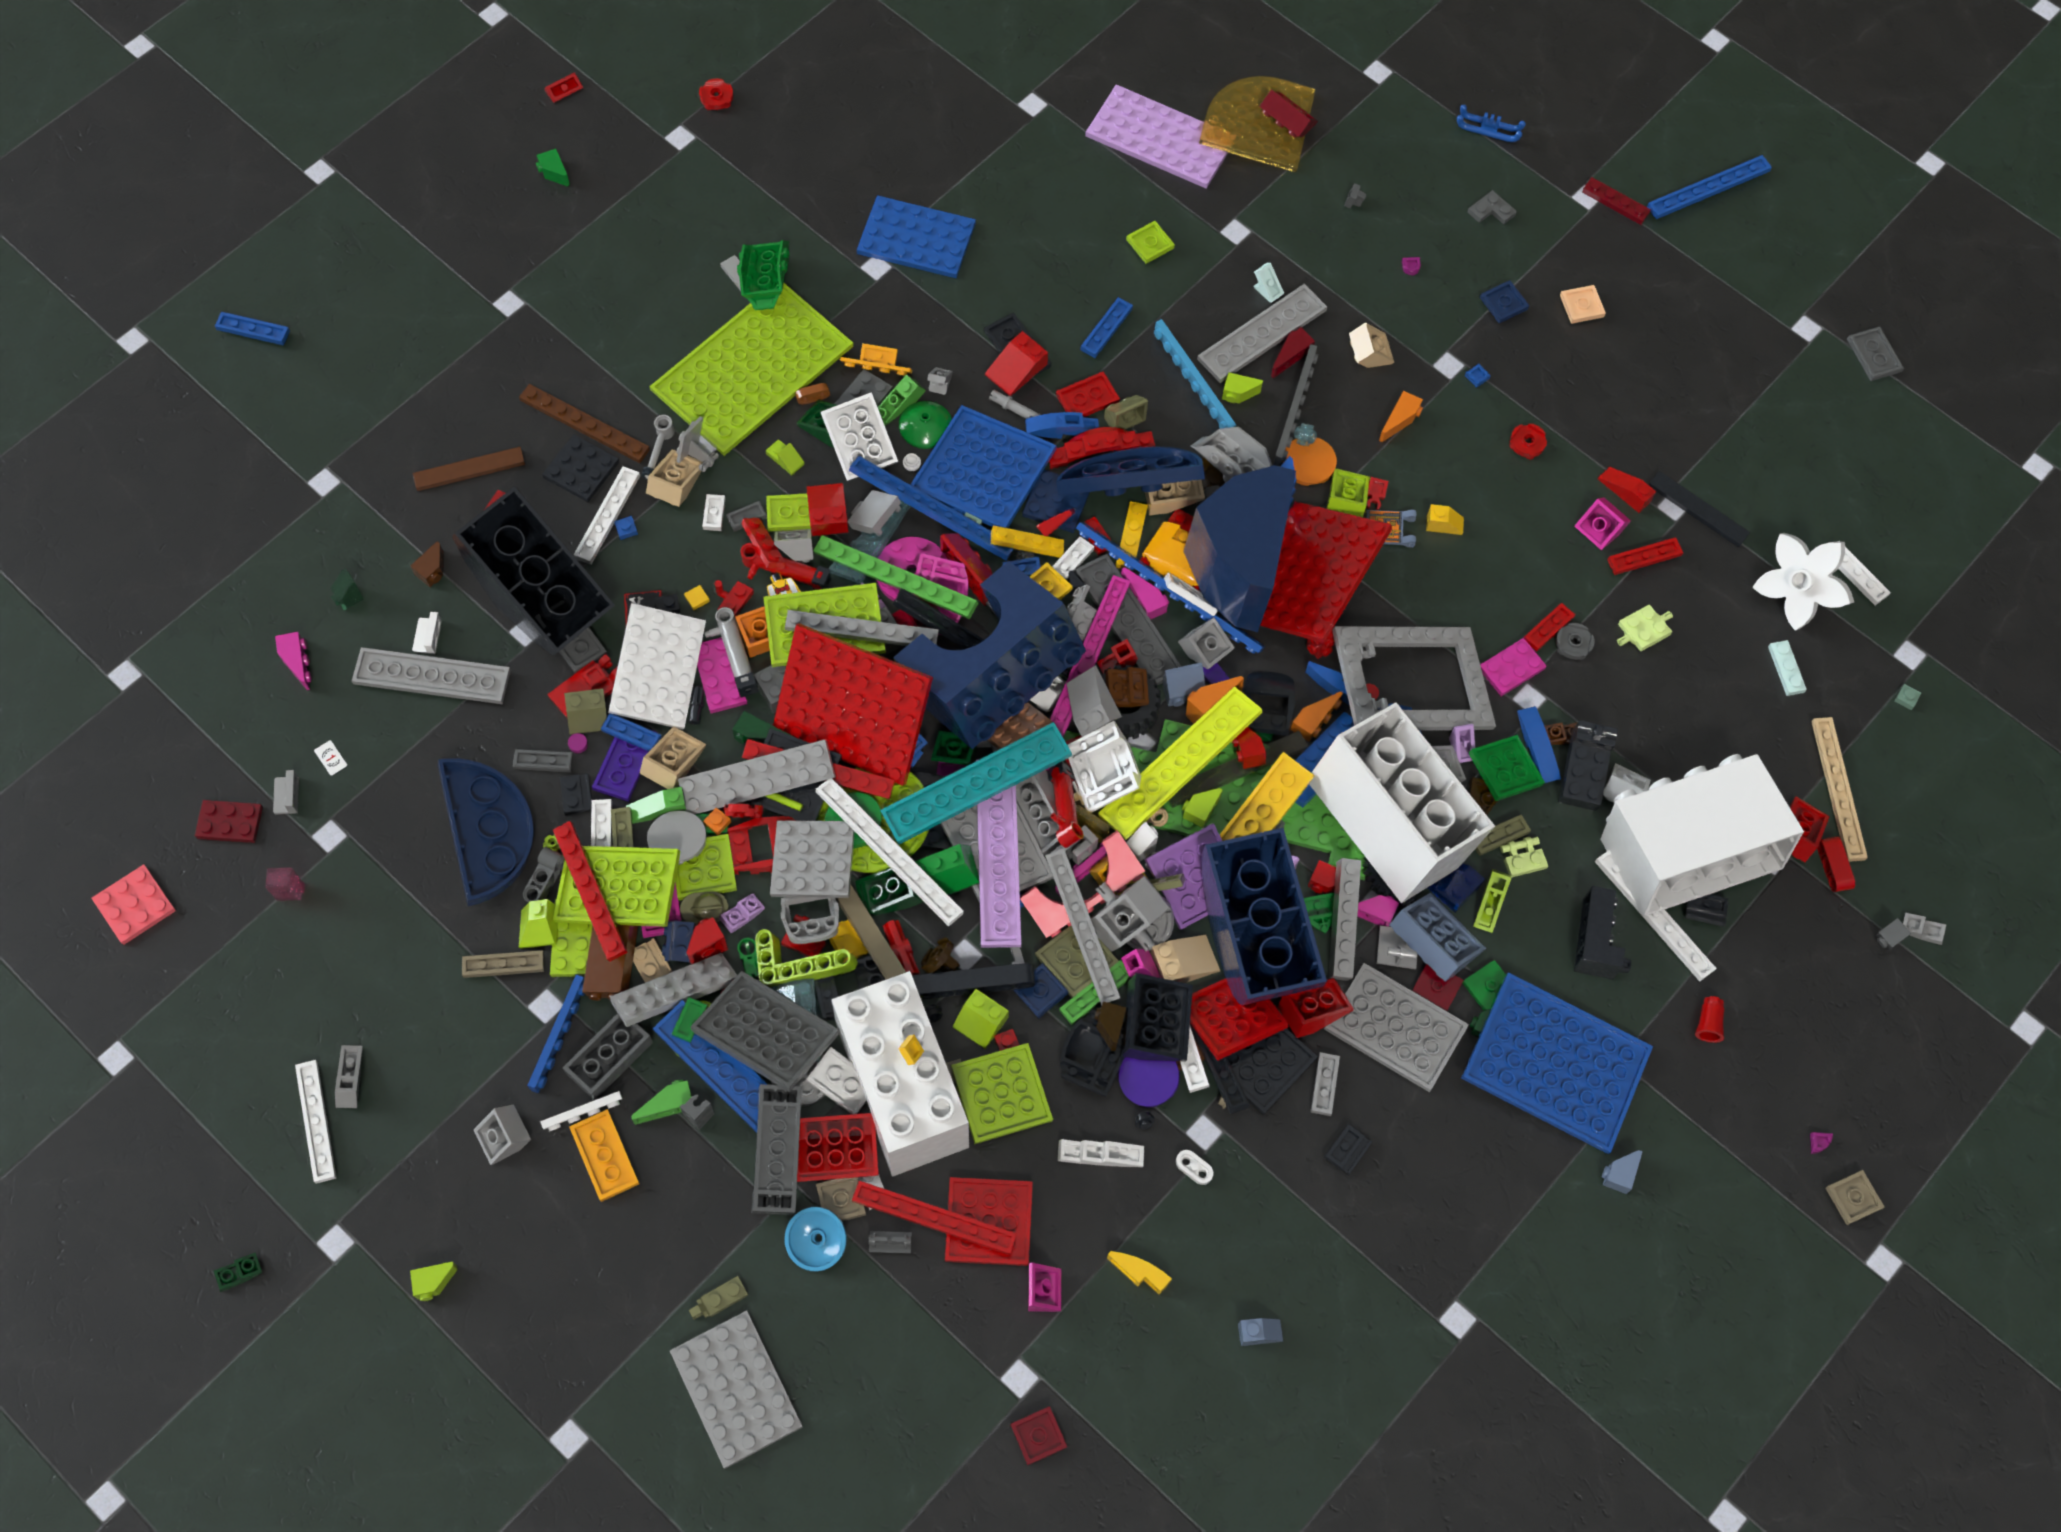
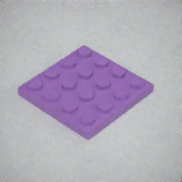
[1144,824,1222,929]

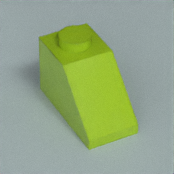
[1222,372,1263,403]
[1182,788,1222,828]
[410,1262,458,1301]

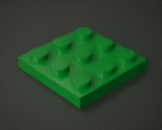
[1469,735,1545,801]

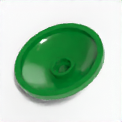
[899,401,952,449]

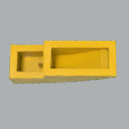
[1107,1251,1172,1295]

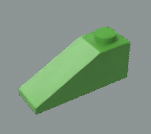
[626,787,686,824]
[631,1080,692,1125]

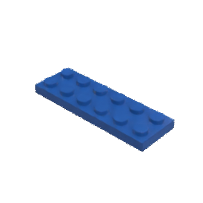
[1295,712,1354,808]

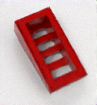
[1036,509,1075,537]

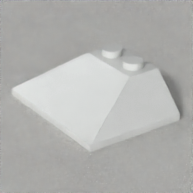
[1068,721,1141,814]

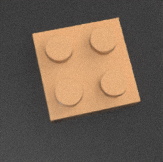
[1560,285,1606,324]

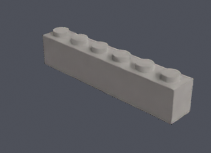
[1328,858,1361,981]

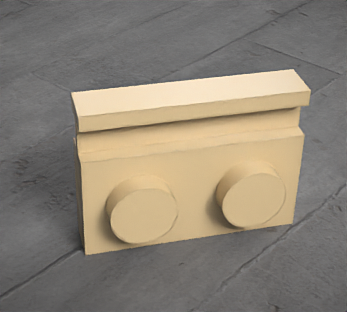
[633,938,672,983]

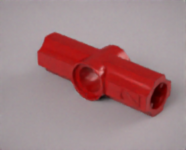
[883,920,919,975]

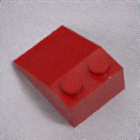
[985,331,1048,397]
[807,483,848,536]
[1789,797,1830,862]
[1278,978,1354,1038]

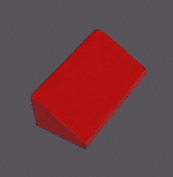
[544,72,583,103]

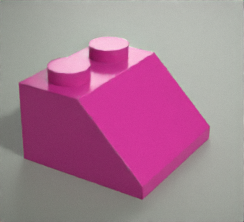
[1574,497,1631,550]

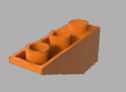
[1290,691,1343,742]

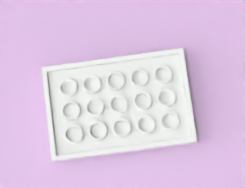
[608,603,706,730]

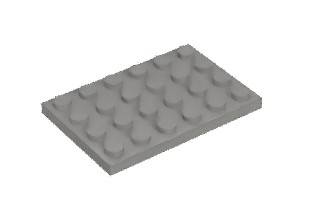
[940,802,1053,903]
[1324,963,1469,1092]
[670,1311,803,1469]

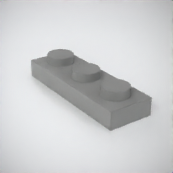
[1311,1052,1340,1116]

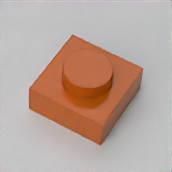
[703,808,731,835]

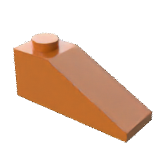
[1379,391,1423,442]

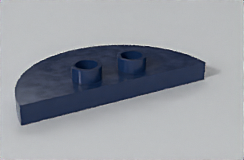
[1056,447,1205,496]
[438,758,533,906]

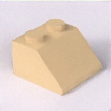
[1349,323,1394,368]

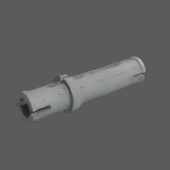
[989,389,1041,419]

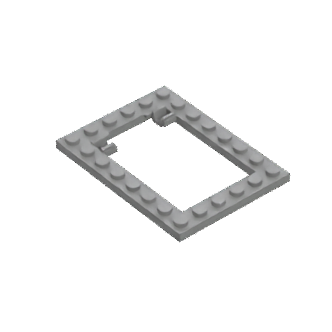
[1332,626,1496,730]

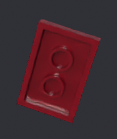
[195,800,263,843]

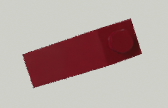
[1271,327,1315,379]

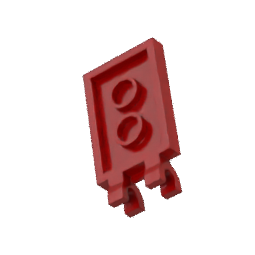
[547,654,617,718]

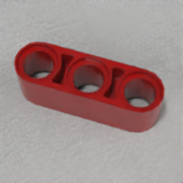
[1817,836,1855,892]

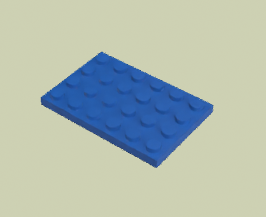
[857,195,976,278]

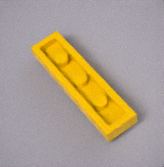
[1116,501,1148,571]
[990,525,1064,558]

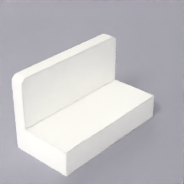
[412,612,442,654]

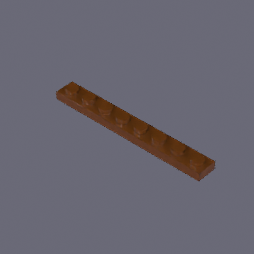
[519,384,650,463]

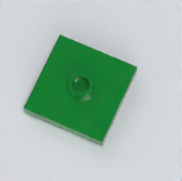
[1462,960,1506,1011]

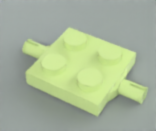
[1617,605,1673,651]

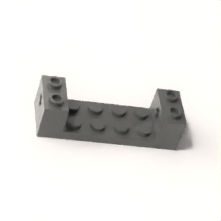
[751,1084,802,1215]

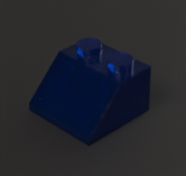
[1427,863,1485,913]

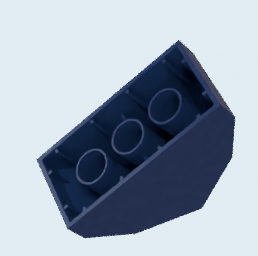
[1183,465,1296,632]

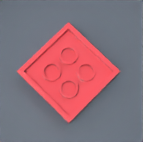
[91,864,176,945]

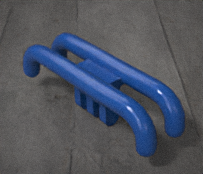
[1457,104,1526,142]

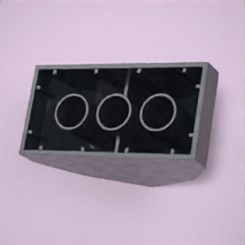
[452,486,615,656]

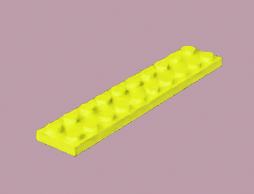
[1098,686,1262,840]

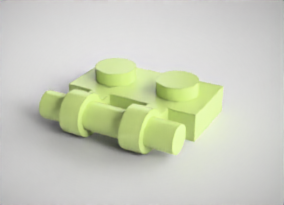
[1500,837,1548,877]

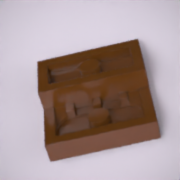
[1105,667,1149,707]

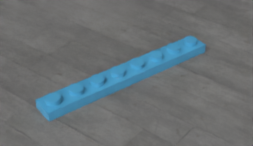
[1154,319,1236,428]

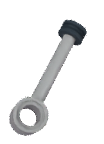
[641,415,675,480]

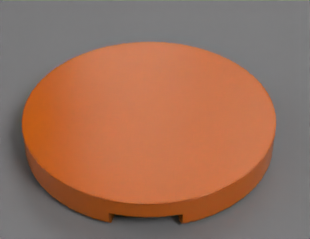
[1282,436,1337,486]

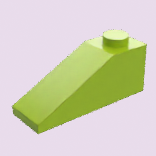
[1473,869,1512,933]

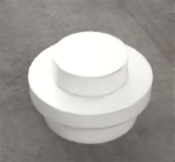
[903,453,921,471]

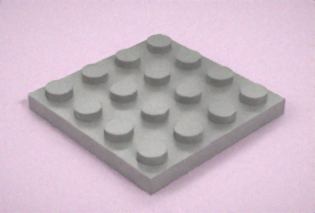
[770,821,855,898]

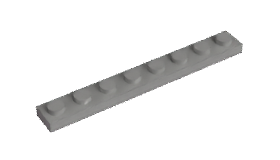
[785,610,938,646]
[1045,849,1120,1006]

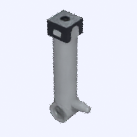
[704,607,759,698]

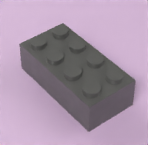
[563,1013,653,1101]

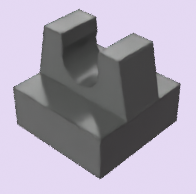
[1344,183,1366,208]

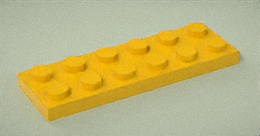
[1220,752,1315,841]

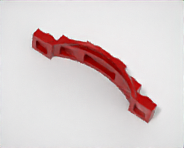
[1048,427,1156,469]

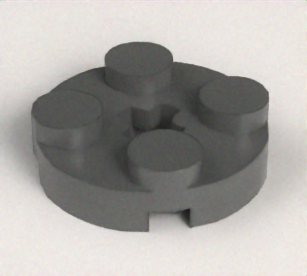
[1556,623,1595,660]

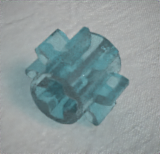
[1294,423,1317,446]

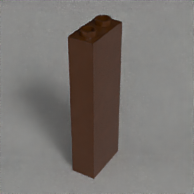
[582,925,638,1001]

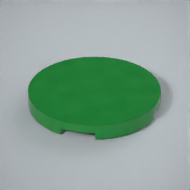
[825,792,883,849]

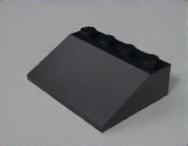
[1122,973,1193,1062]

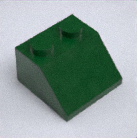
[931,731,977,765]

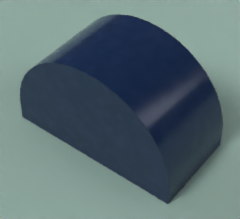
[1202,828,1327,1005]

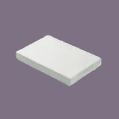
[1164,573,1217,616]
[806,1047,867,1114]

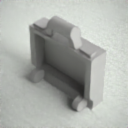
[847,490,901,536]

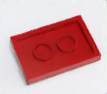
[1056,371,1120,417]

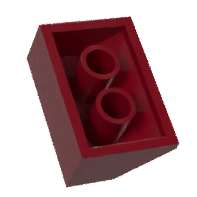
[1259,89,1318,138]

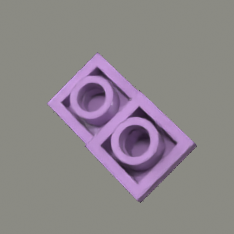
[719,894,765,933]

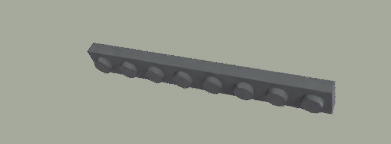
[1273,345,1319,467]

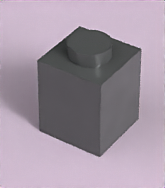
[1876,918,1911,951]

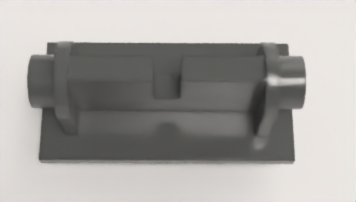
[869,1231,912,1254]

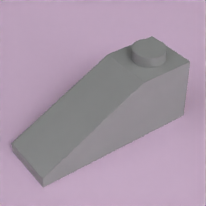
[335,1045,363,1108]

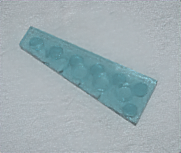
[829,500,911,584]

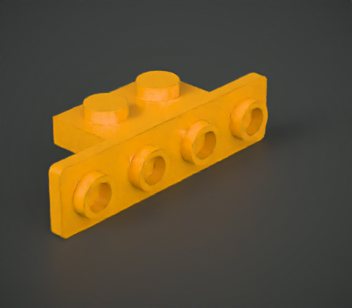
[840,343,912,376]

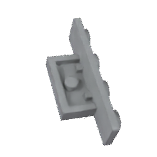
[1067,584,1097,643]

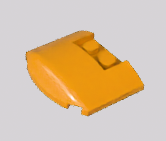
[1142,522,1198,586]

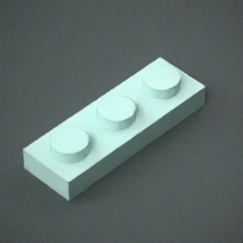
[1768,640,1807,696]

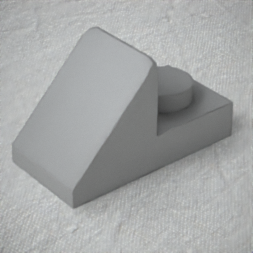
[928,367,953,394]

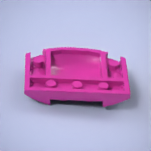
[915,553,968,635]

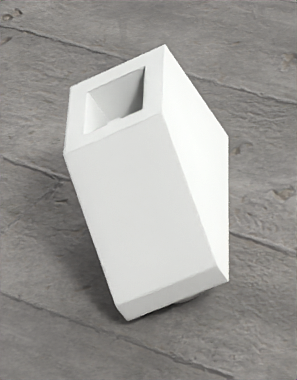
[1126,822,1158,862]

